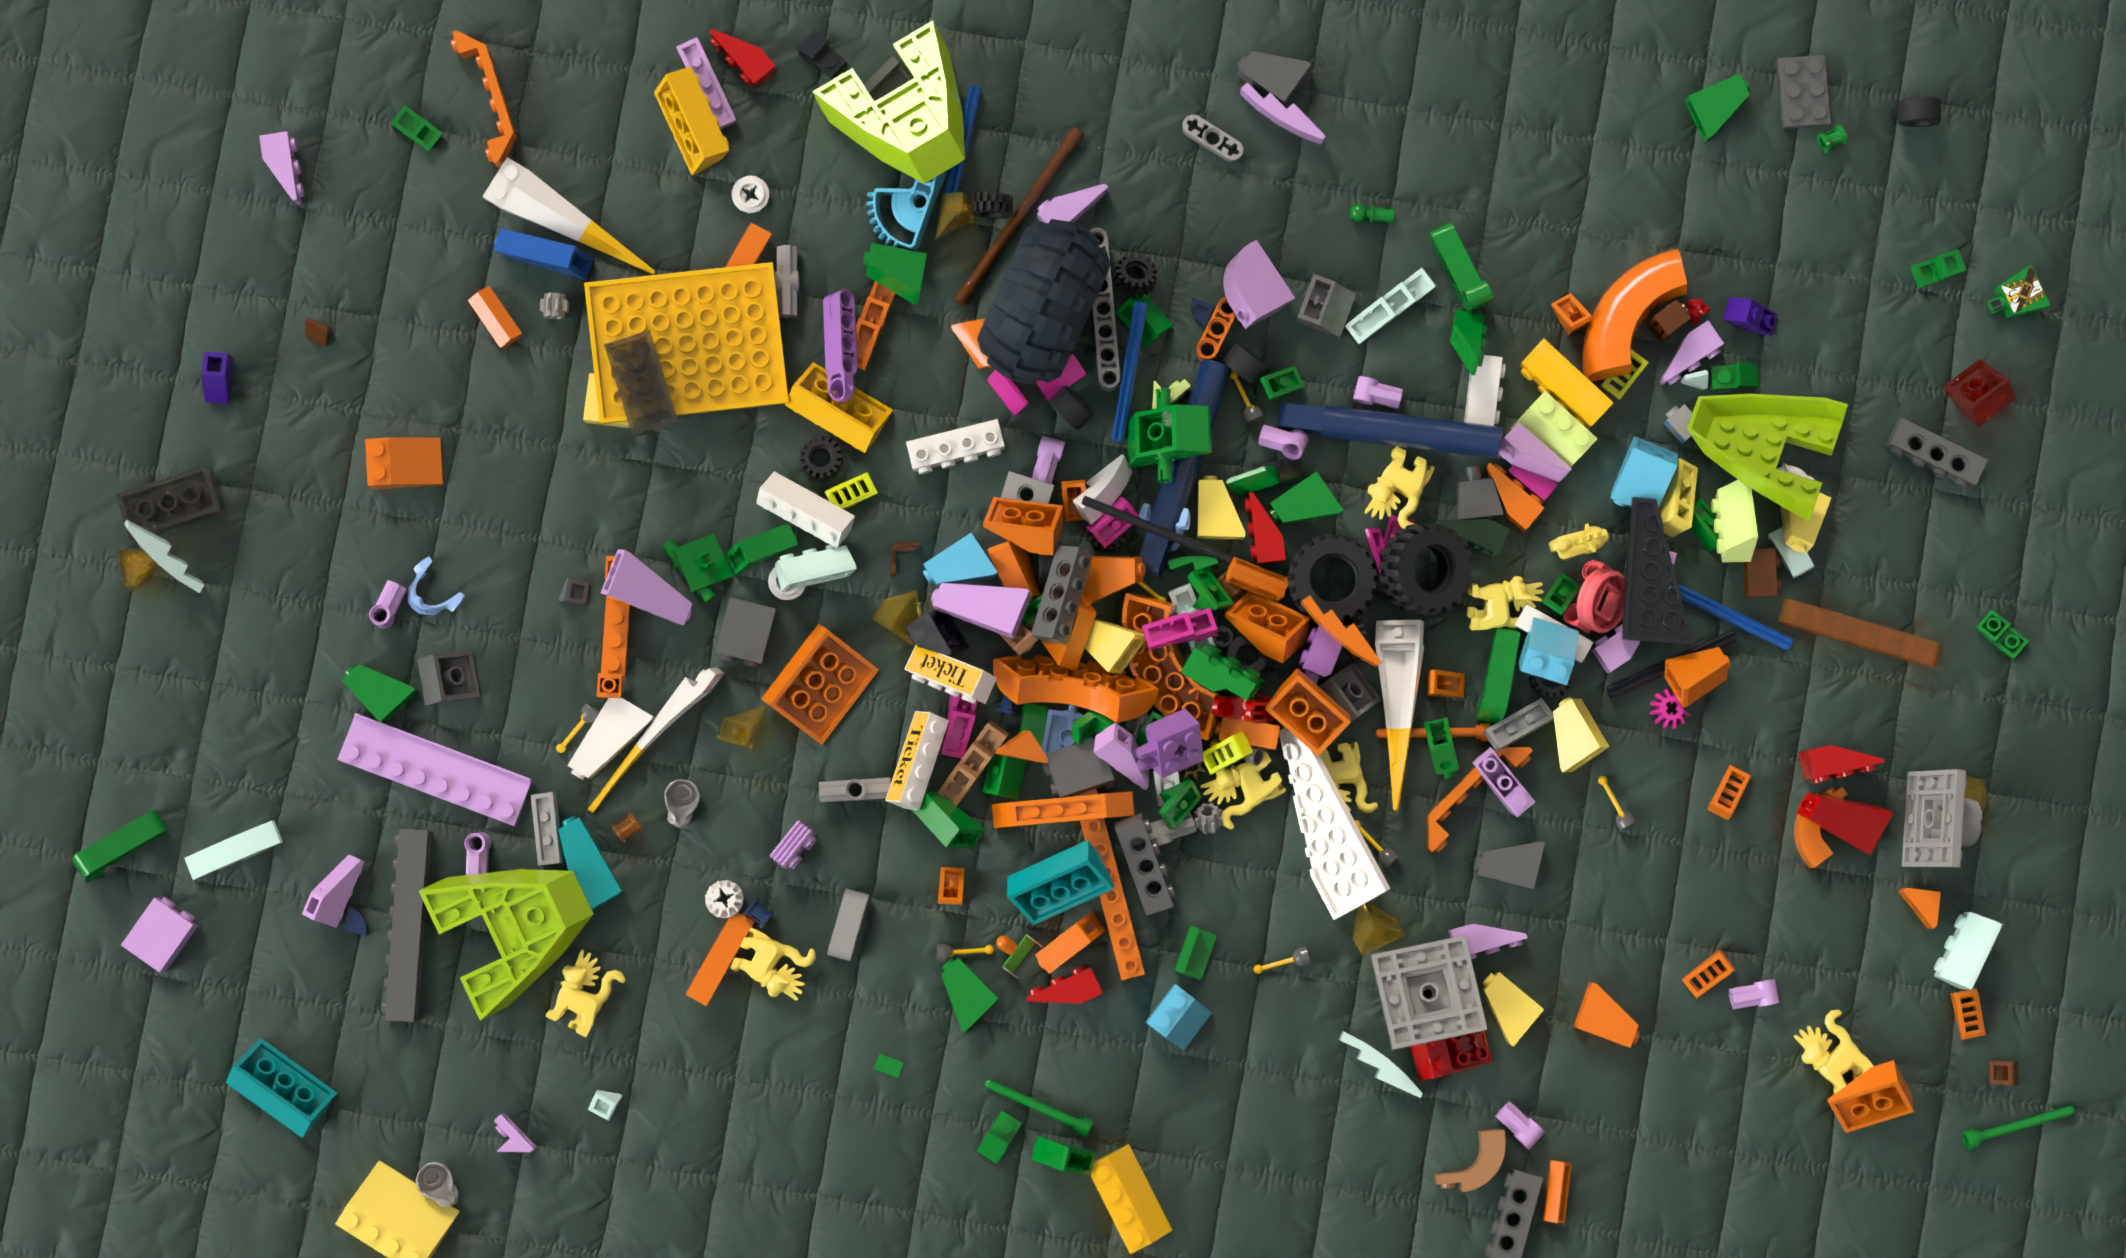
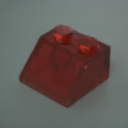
[1943,359,2016,426]

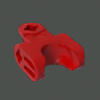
[1212,695,1274,724]

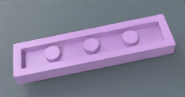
[676,37,737,130]

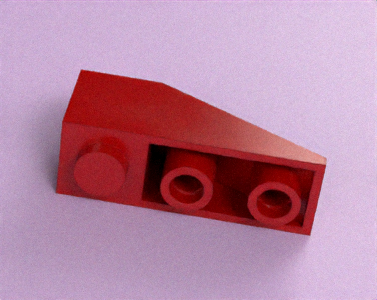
[709,29,777,89]
[1245,492,1286,565]
[1026,965,1103,1004]

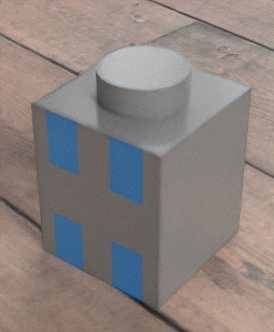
[1663,404,1692,444]

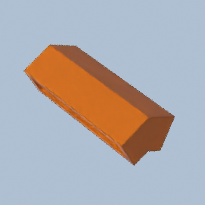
[468,286,522,348]
[1225,557,1288,602]
[1542,1160,1572,1223]

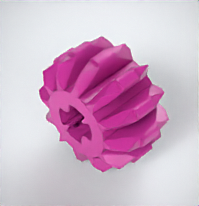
[1650,689,1691,729]

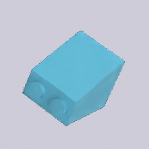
[1611,436,1678,507]
[923,533,998,589]
[1518,617,1579,685]
[1146,984,1212,1051]

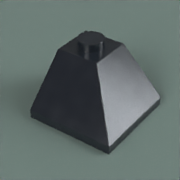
[906,610,970,656]

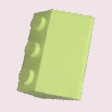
[1510,391,1597,467]
[1711,480,1758,562]

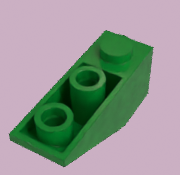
[1450,309,1487,375]

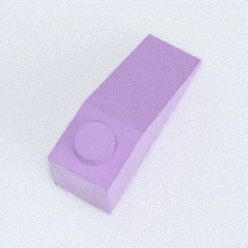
[1037,184,1108,223]
[1500,422,1572,482]

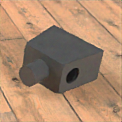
[1456,466,1503,523]

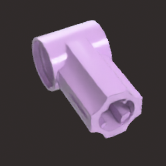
[1353,376,1403,409]
[1258,425,1309,460]
[1032,435,1065,484]
[369,580,407,629]
[464,832,492,875]
[1729,979,1780,1009]
[1495,1102,1545,1150]

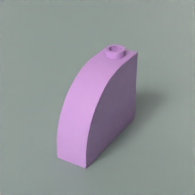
[1223,240,1295,329]

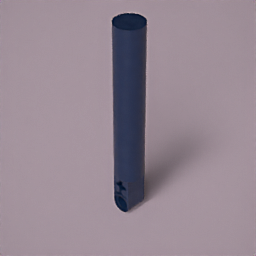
[1139,359,1232,578]
[1277,403,1503,459]

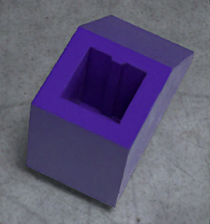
[1723,298,1778,336]
[201,351,234,404]

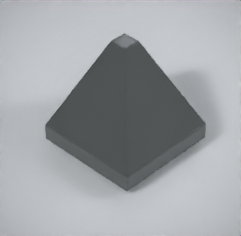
[559,578,590,605]

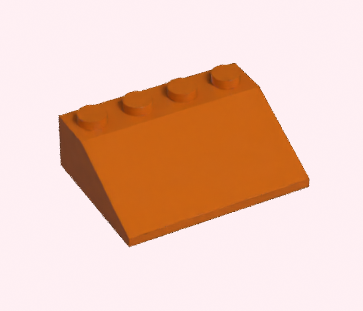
[761,623,879,745]

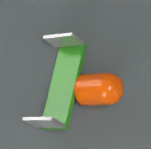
[996,934,1043,979]

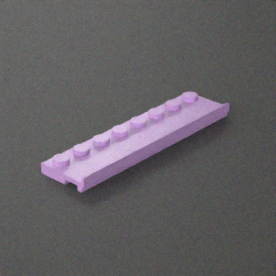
[337,713,533,826]

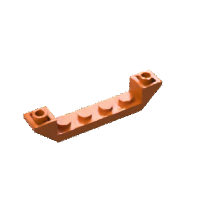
[451,30,517,168]
[597,556,631,699]
[1427,747,1533,853]
[992,792,1135,828]

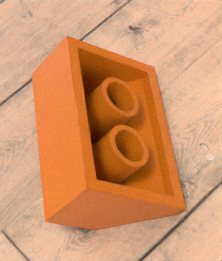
[1265,668,1351,756]

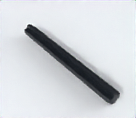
[1606,630,1738,698]

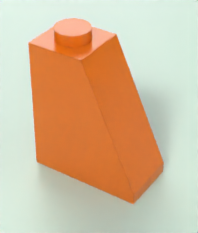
[987,541,1041,601]
[1082,556,1146,604]
[1041,595,1097,670]
[1665,647,1730,707]
[1214,718,1280,751]
[1035,912,1106,974]
[1573,982,1640,1048]

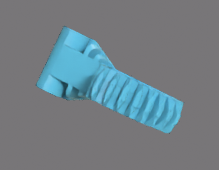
[866,170,949,250]

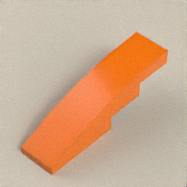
[726,223,772,267]
[856,281,896,370]
[1301,595,1382,667]
[686,912,755,1006]

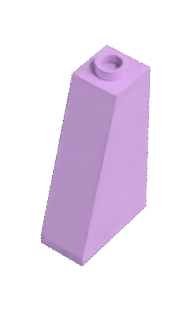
[601,549,692,625]
[931,583,1032,639]

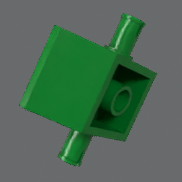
[1127,388,1212,483]

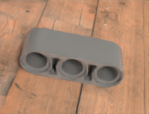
[827,888,869,961]

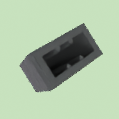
[1237,51,1311,106]
[1473,841,1545,889]

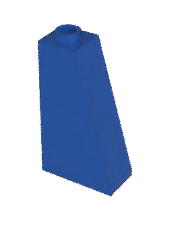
[494,229,594,281]

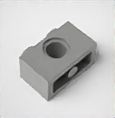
[1001,471,1054,504]

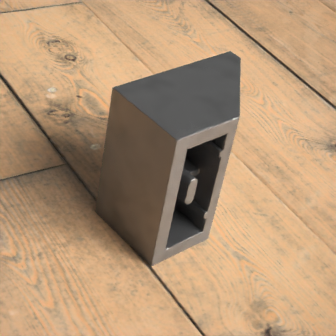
[1296,274,1356,338]

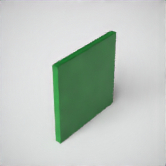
[672,534,733,592]

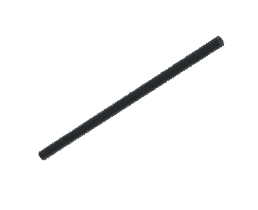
[1081,496,1265,569]

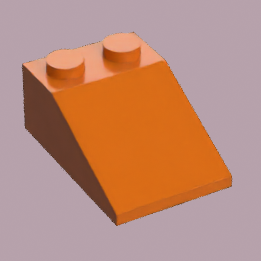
[365,437,444,490]
[983,497,1063,555]
[1225,591,1310,663]
[1828,1060,1915,1133]

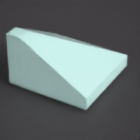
[1681,370,1708,390]
[588,1090,622,1121]

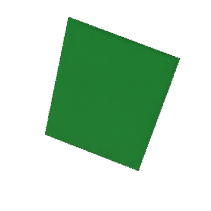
[874,1053,904,1078]

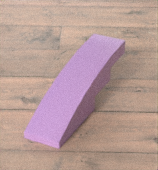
[1240,82,1326,145]

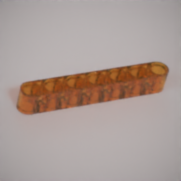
[1778,599,1942,668]

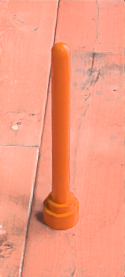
[1376,723,1490,742]

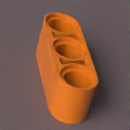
[1196,297,1236,361]

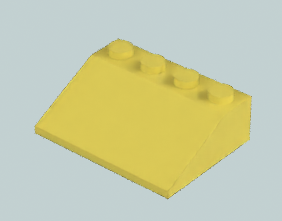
[335,1160,460,1258]

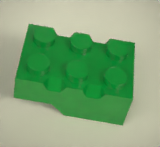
[1181,644,1265,701]

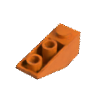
[1485,463,1544,532]

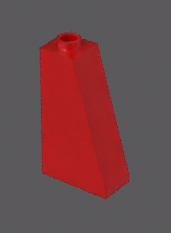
[1796,792,1893,855]

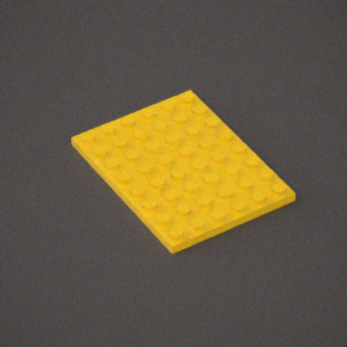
[584,262,789,424]

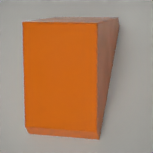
[1551,293,1593,336]
[1061,480,1087,522]
[1427,670,1465,697]
[996,730,1048,763]
[938,867,965,905]
[1898,888,1941,929]

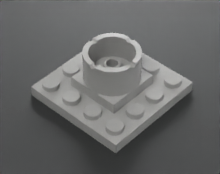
[1902,769,1982,868]
[1371,935,1487,1050]

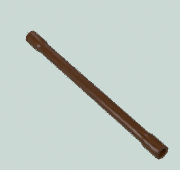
[953,127,1084,306]

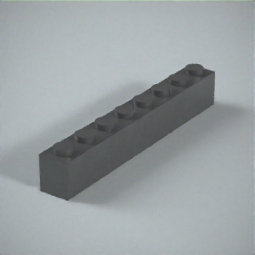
[382,829,432,1022]

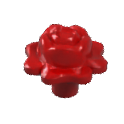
[1685,299,1710,324]

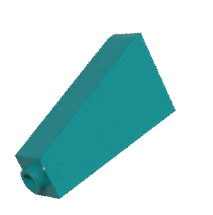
[558,816,625,911]

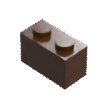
[1646,300,1691,343]
[1743,548,1781,599]

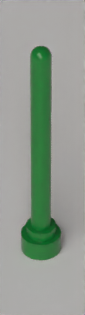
[985,1079,1093,1138]
[1962,1106,2075,1150]

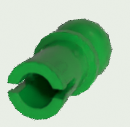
[1349,204,1394,223]

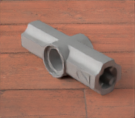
[775,245,800,318]
[819,777,891,803]
[1132,813,1197,846]

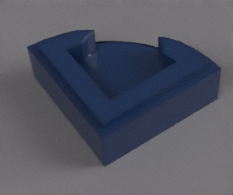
[1191,298,1215,329]
[343,907,368,936]

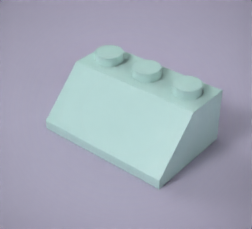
[775,545,857,592]
[1934,912,2003,990]

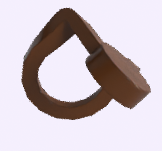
[890,542,922,576]

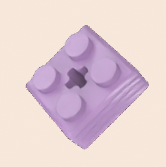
[770,821,817,869]

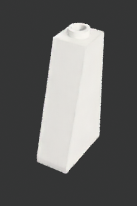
[568,698,655,780]

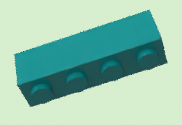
[1007,840,1114,925]
[225,1038,337,1138]

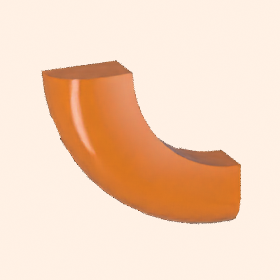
[1582,248,1687,382]
[1122,593,1226,740]
[993,655,1159,723]

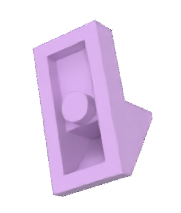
[494,1113,537,1152]

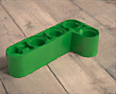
[1428,222,1493,312]
[1476,627,1520,724]
[72,810,168,883]

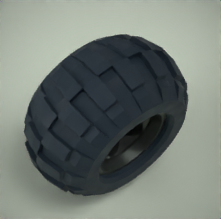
[977,219,1111,385]

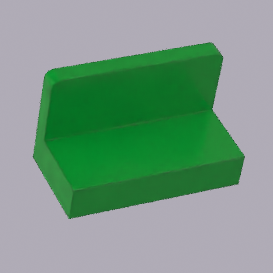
[1116,293,1173,348]
[982,754,1027,800]
[1174,925,1217,980]

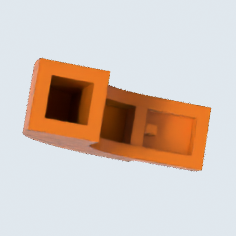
[1794,786,1848,868]

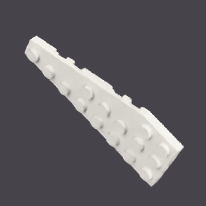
[1279,727,1390,920]

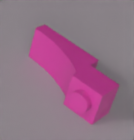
[1142,608,1218,650]
[939,694,978,758]

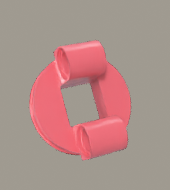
[1563,560,1625,634]

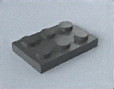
[1776,55,1831,129]

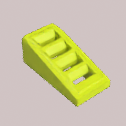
[1601,349,1649,400]
[825,472,878,510]
[1203,732,1253,775]

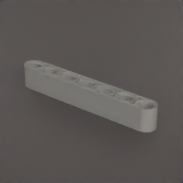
[1090,228,1120,391]

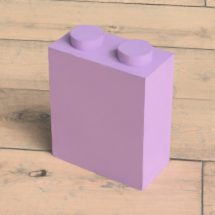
[121,897,199,972]

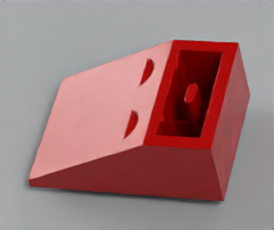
[1798,745,1884,783]
[1410,1031,1492,1080]

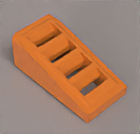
[1707,765,1751,820]
[1682,949,1735,999]
[1950,988,1986,1040]

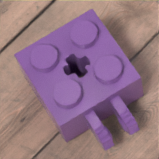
[1298,625,1342,684]
[1136,709,1204,778]

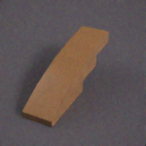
[938,720,1009,806]

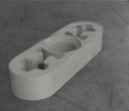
[1182,115,1243,163]

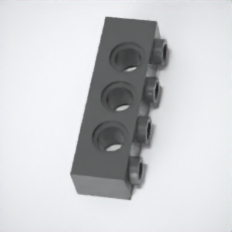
[1885,418,1988,489]
[1031,545,1093,645]
[1115,813,1176,916]
[1485,1168,1543,1258]

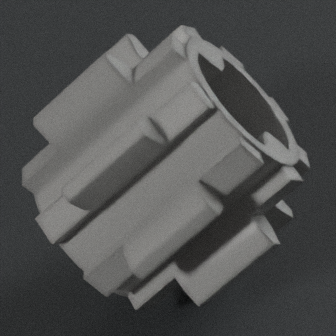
[540,293,569,319]
[1194,803,1223,834]

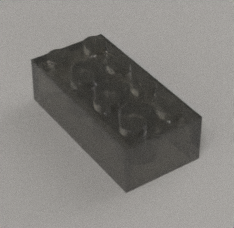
[604,331,679,438]
[116,465,227,542]

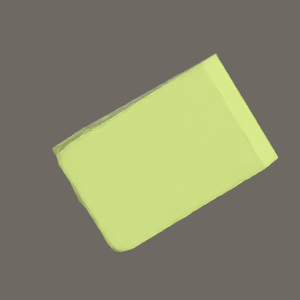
[1152,379,1191,409]

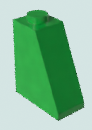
[1685,74,1750,143]
[863,243,927,305]
[1268,472,1343,525]
[726,523,798,575]
[342,664,419,723]
[911,791,986,848]
[941,958,999,1033]
[1032,1136,1097,1176]

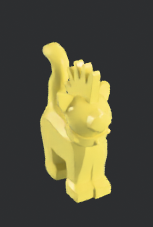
[1365,446,1435,529]
[1548,523,1609,561]
[1467,576,1544,630]
[1320,742,1378,813]
[1200,751,1286,829]
[730,928,816,1001]
[546,950,625,1038]
[1794,1010,1874,1093]

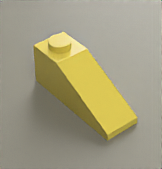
[1659,458,1698,537]

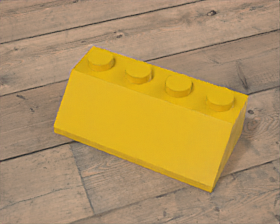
[654,66,729,175]
[1519,338,1613,429]
[785,362,893,453]
[1091,1144,1172,1254]

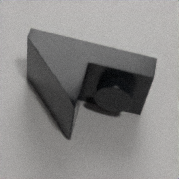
[797,32,847,80]
[1253,458,1302,486]

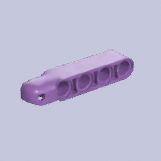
[823,289,857,403]

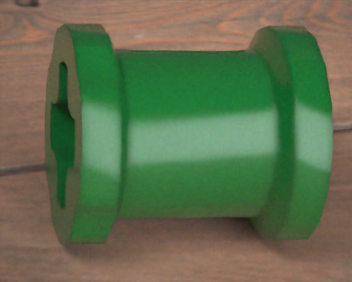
[1817,124,1848,153]

